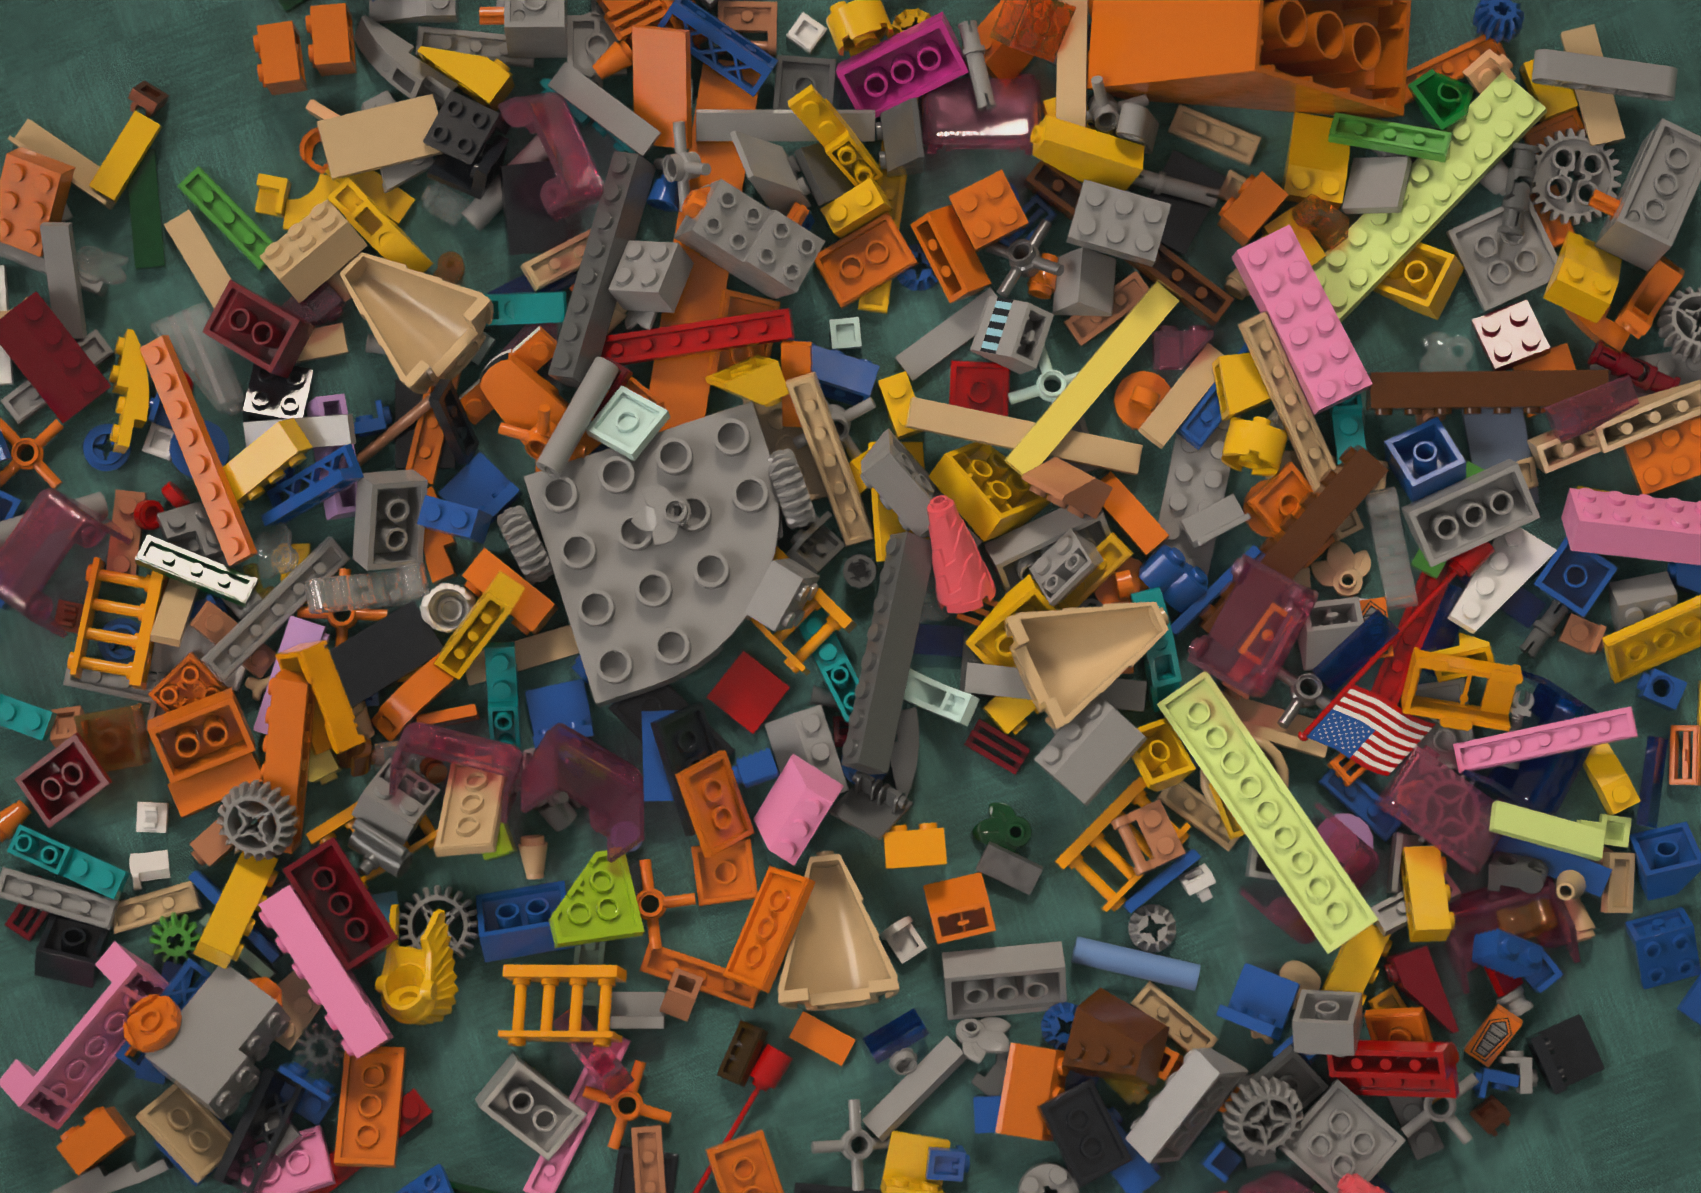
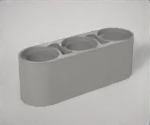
[1116,103,1159,154]

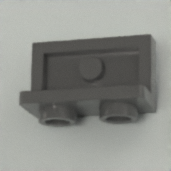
[786,511,846,574]

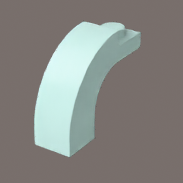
[903,669,980,726]

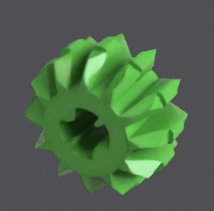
[149,912,201,964]

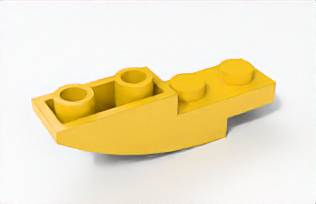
[787,84,883,187]
[327,177,434,273]
[109,329,149,454]

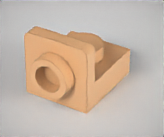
[1463,49,1516,94]

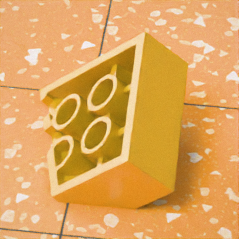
[928,442,1051,542]

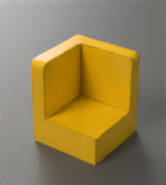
[255,173,291,218]

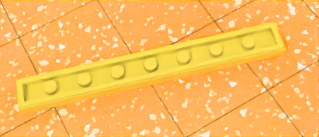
[1004,281,1179,477]

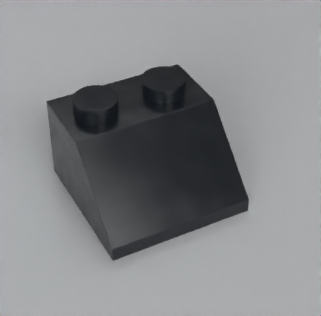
[34,913,110,988]

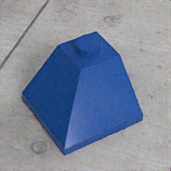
[1629,821,1701,901]

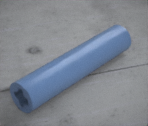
[1071,936,1200,991]

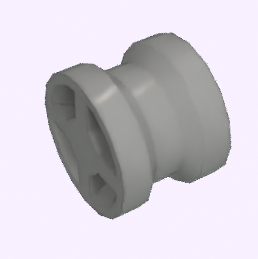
[1496,985,1534,1017]

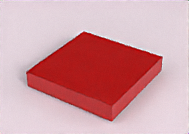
[949,360,1010,417]
[707,650,790,734]

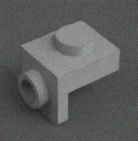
[1498,1050,1537,1094]

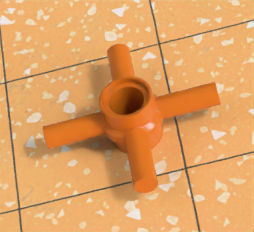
[498,404,587,473]
[0,418,64,490]
[297,568,388,647]
[636,859,696,950]
[582,1060,672,1150]

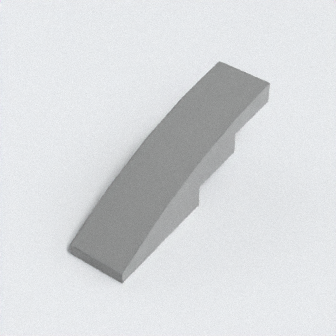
[50,1157,173,1193]

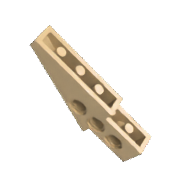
[1527,380,1701,474]

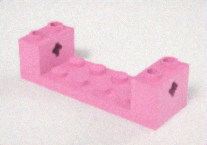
[0,941,175,1130]

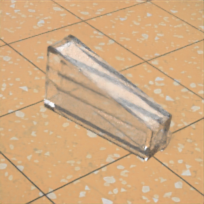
[150,301,246,416]

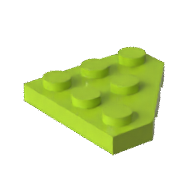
[549,848,644,948]

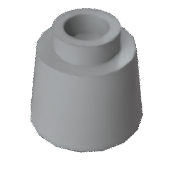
[1479,159,1509,196]

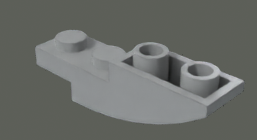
[354,14,458,108]

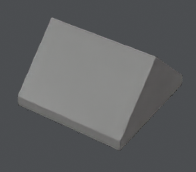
[1052,247,1117,316]

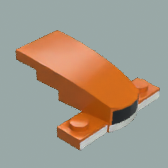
[459,326,601,462]

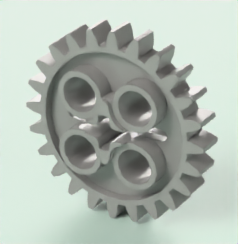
[1531,128,1622,225]

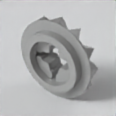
[1128,904,1176,952]

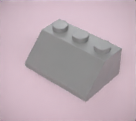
[860,428,943,536]
[1034,695,1147,806]
[764,704,849,794]

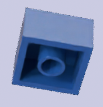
[1384,417,1466,503]
[1534,536,1618,618]

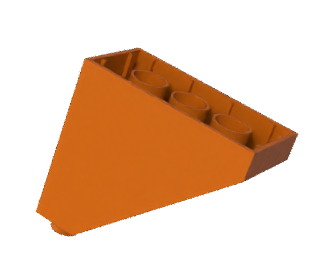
[1087,0,1411,119]

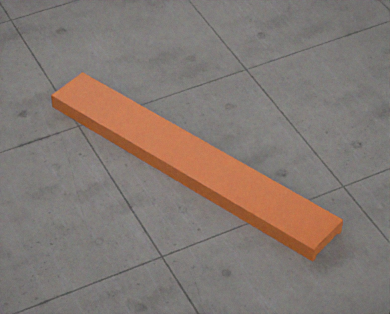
[649,59,761,432]

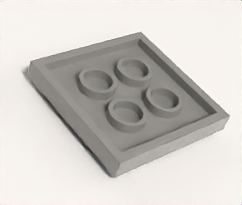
[1446,197,1558,312]
[1277,1079,1406,1193]

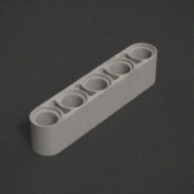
[1532,49,1678,101]

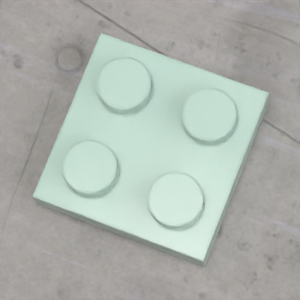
[586,385,670,461]

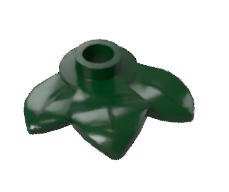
[972,802,1032,853]

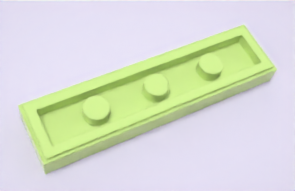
[1489,800,1605,861]

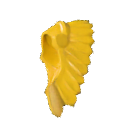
[375,904,459,1026]

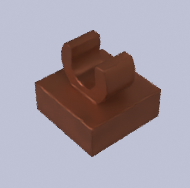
[128,80,169,118]
[53,599,84,634]
[1469,1095,1511,1137]

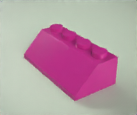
[836,11,969,118]

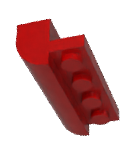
[1326,1040,1460,1098]

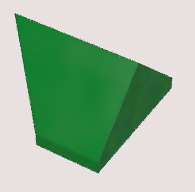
[1408,69,1474,131]

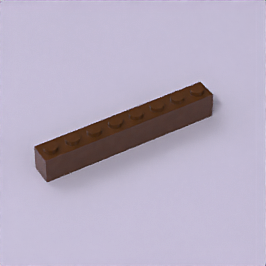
[1024,160,1234,327]
[1366,370,1609,416]
[1198,444,1389,651]

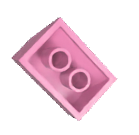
[753,754,844,866]

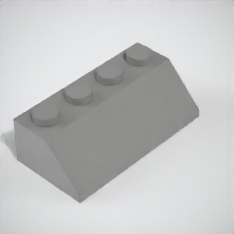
[1401,459,1541,567]
[984,505,1111,593]
[942,941,1067,1020]
[1125,1048,1249,1164]

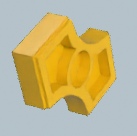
[283,174,340,231]

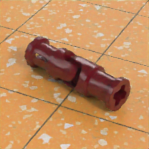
[1588,339,1681,392]

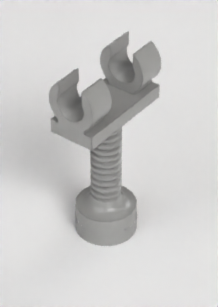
[1502,688,1534,769]

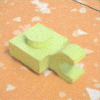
[1576,814,1632,848]

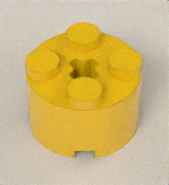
[826,0,894,56]
[1221,416,1288,476]

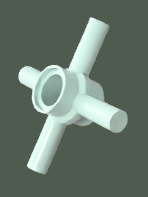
[1008,344,1078,405]

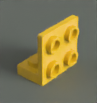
[880,1131,951,1193]

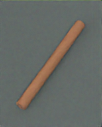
[356,392,432,466]

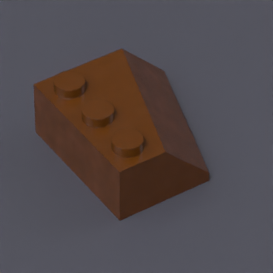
[1062,987,1170,1086]

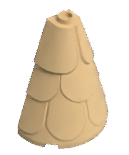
[340,252,494,394]
[1005,602,1169,729]
[778,851,899,1011]

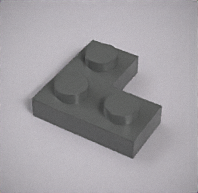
[157,501,224,560]

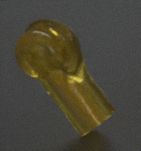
[243,563,274,599]

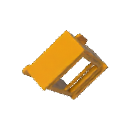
[275,640,365,755]
[1401,647,1523,731]

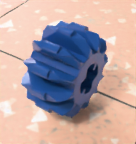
[1473,0,1525,44]

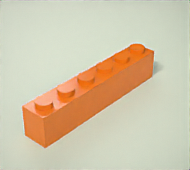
[257,669,316,854]

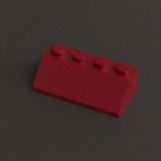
[0,291,111,424]
[282,837,399,973]

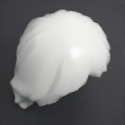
[419,583,476,633]

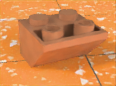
[1021,457,1113,519]

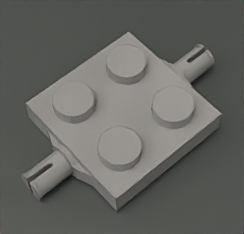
[567,0,627,89]

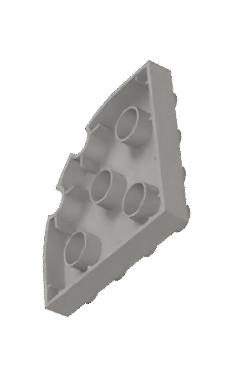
[523,401,781,708]

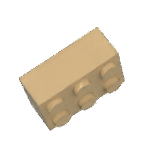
[259,199,368,303]

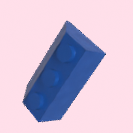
[476,880,574,962]

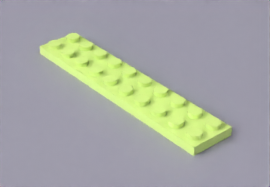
[1312,72,1547,322]
[1157,670,1379,954]

